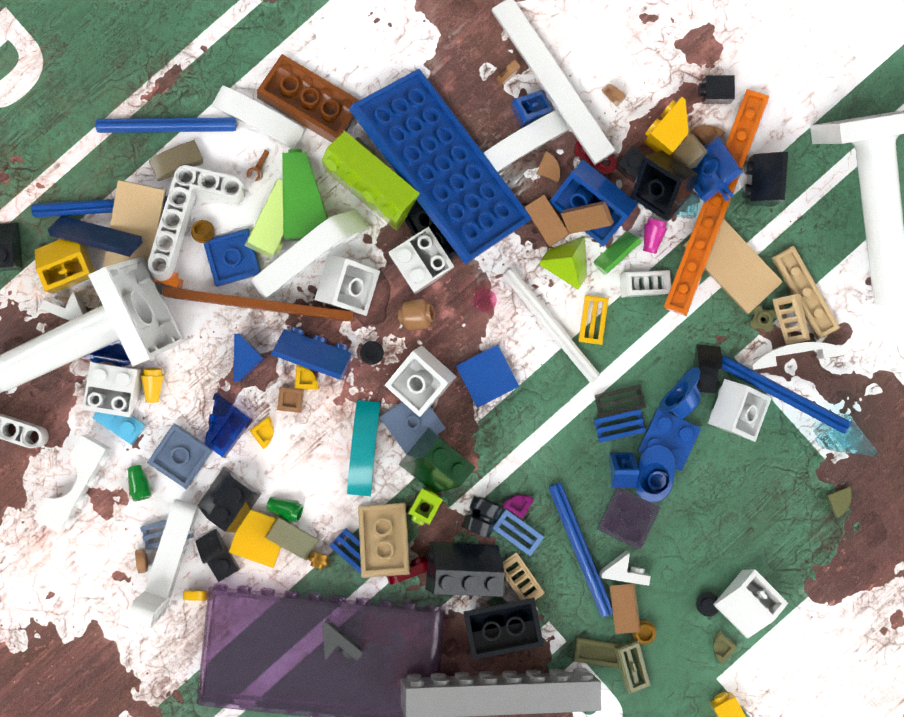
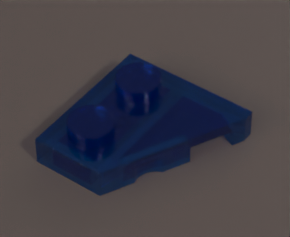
[204,393,253,458]

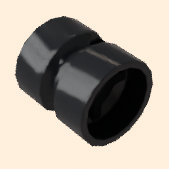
[461,495,502,538]

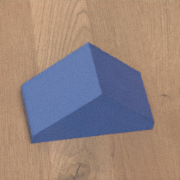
[511,90,554,128]
[233,334,266,382]
[609,452,639,488]

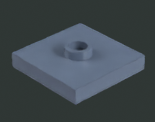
[380,402,446,455]
[147,423,214,489]

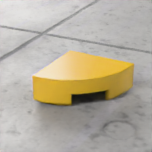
[295,365,319,390]
[249,416,274,449]

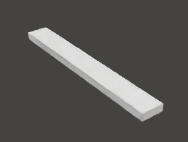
[492,0,615,165]

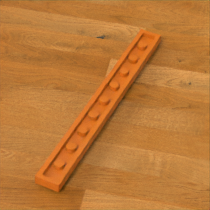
[664,89,770,317]

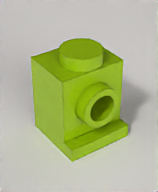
[408,486,443,526]

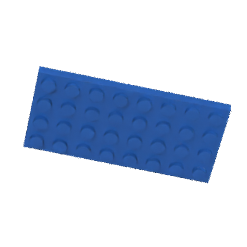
[349,69,532,265]

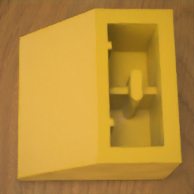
[644,97,688,155]
[34,239,95,294]

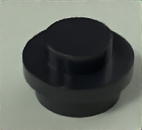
[360,341,384,365]
[696,592,719,617]

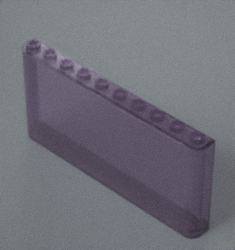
[196,583,446,717]

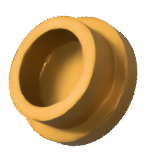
[191,220,215,243]
[307,551,331,570]
[632,620,656,645]

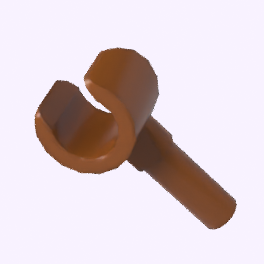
[246,150,270,181]

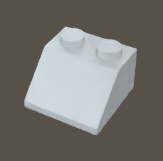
[314,254,380,316]
[385,345,457,417]
[708,379,771,442]

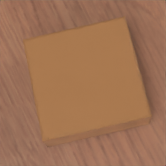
[277,387,304,413]

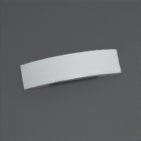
[211,85,306,149]
[483,110,571,172]
[747,342,848,370]

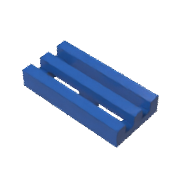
[594,409,646,443]
[330,528,361,574]

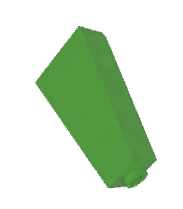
[282,149,328,241]

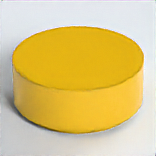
[183,590,207,601]

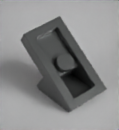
[322,618,365,661]

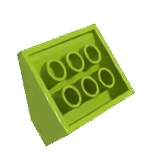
[321,131,420,231]

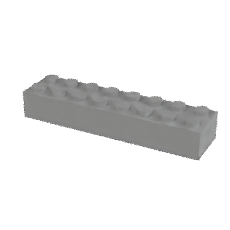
[401,668,601,717]

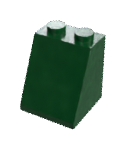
[399,428,476,494]

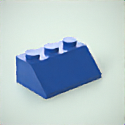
[549,159,638,247]
[271,326,353,380]

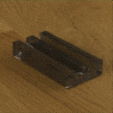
[594,384,646,418]

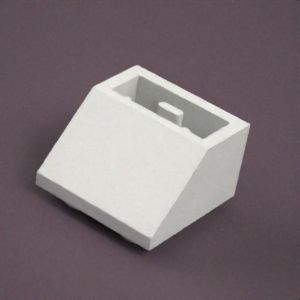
[388,227,454,294]
[82,362,143,417]
[713,569,788,638]

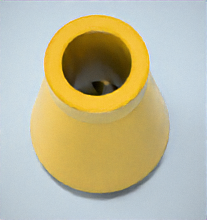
[140,367,165,403]

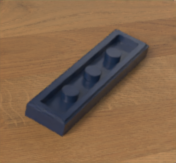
[48,216,143,257]

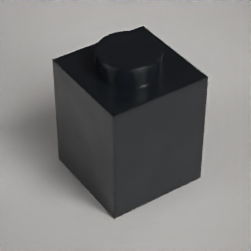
[698,75,735,104]
[615,145,646,183]

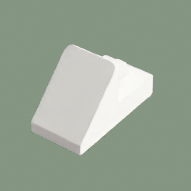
[40,291,87,321]
[599,551,651,586]

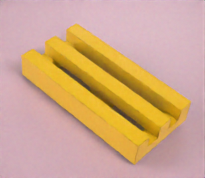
[578,295,609,345]

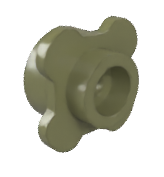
[750,306,776,332]

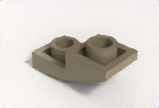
[670,134,707,169]
[149,140,203,181]

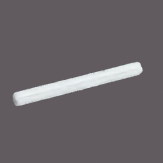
[503,268,600,382]

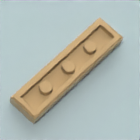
[772,246,840,340]

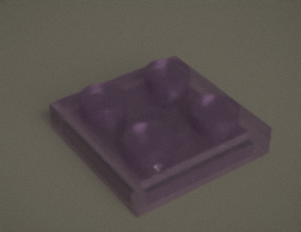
[597,488,661,551]

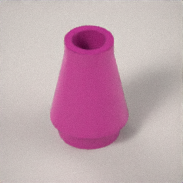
[643,218,668,254]

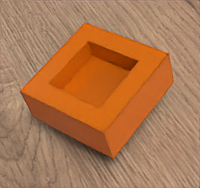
[154,272,184,289]

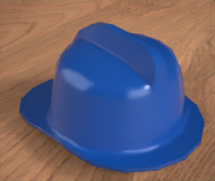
[659,367,701,419]
[635,445,676,502]

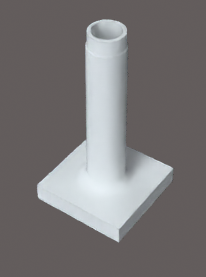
[810,110,904,306]
[0,257,184,393]

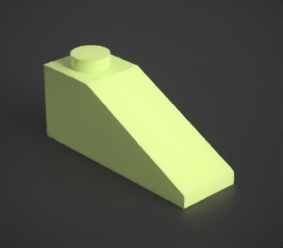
[244,179,284,258]

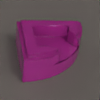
[502,495,534,519]

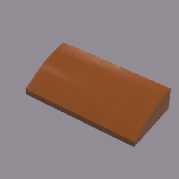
[257,54,359,143]

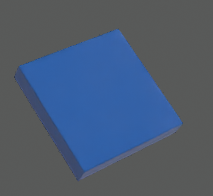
[203,228,261,287]
[456,345,519,408]

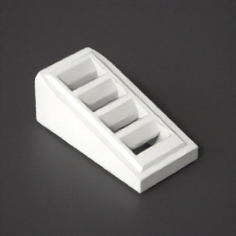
[619,270,671,298]

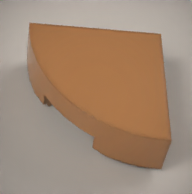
[496,60,520,87]
[602,84,626,107]
[691,125,725,146]
[536,152,560,183]

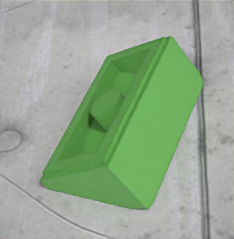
[593,232,642,275]

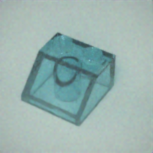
[813,414,879,456]

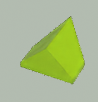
[539,236,587,290]

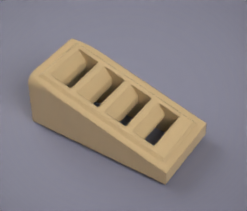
[772,294,810,345]
[502,552,545,600]

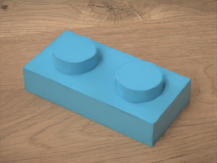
[92,412,146,445]

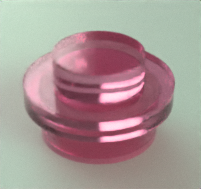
[473,288,497,312]

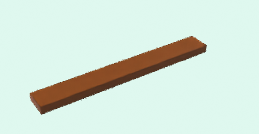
[162,287,355,322]

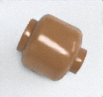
[398,298,435,331]

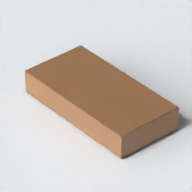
[524,195,569,247]
[561,201,614,234]
[610,583,641,634]

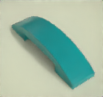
[347,400,381,497]

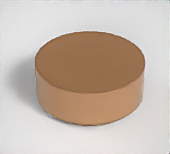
[135,549,149,574]

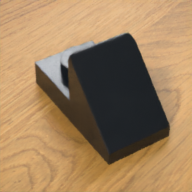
[693,344,722,394]
[195,529,240,582]

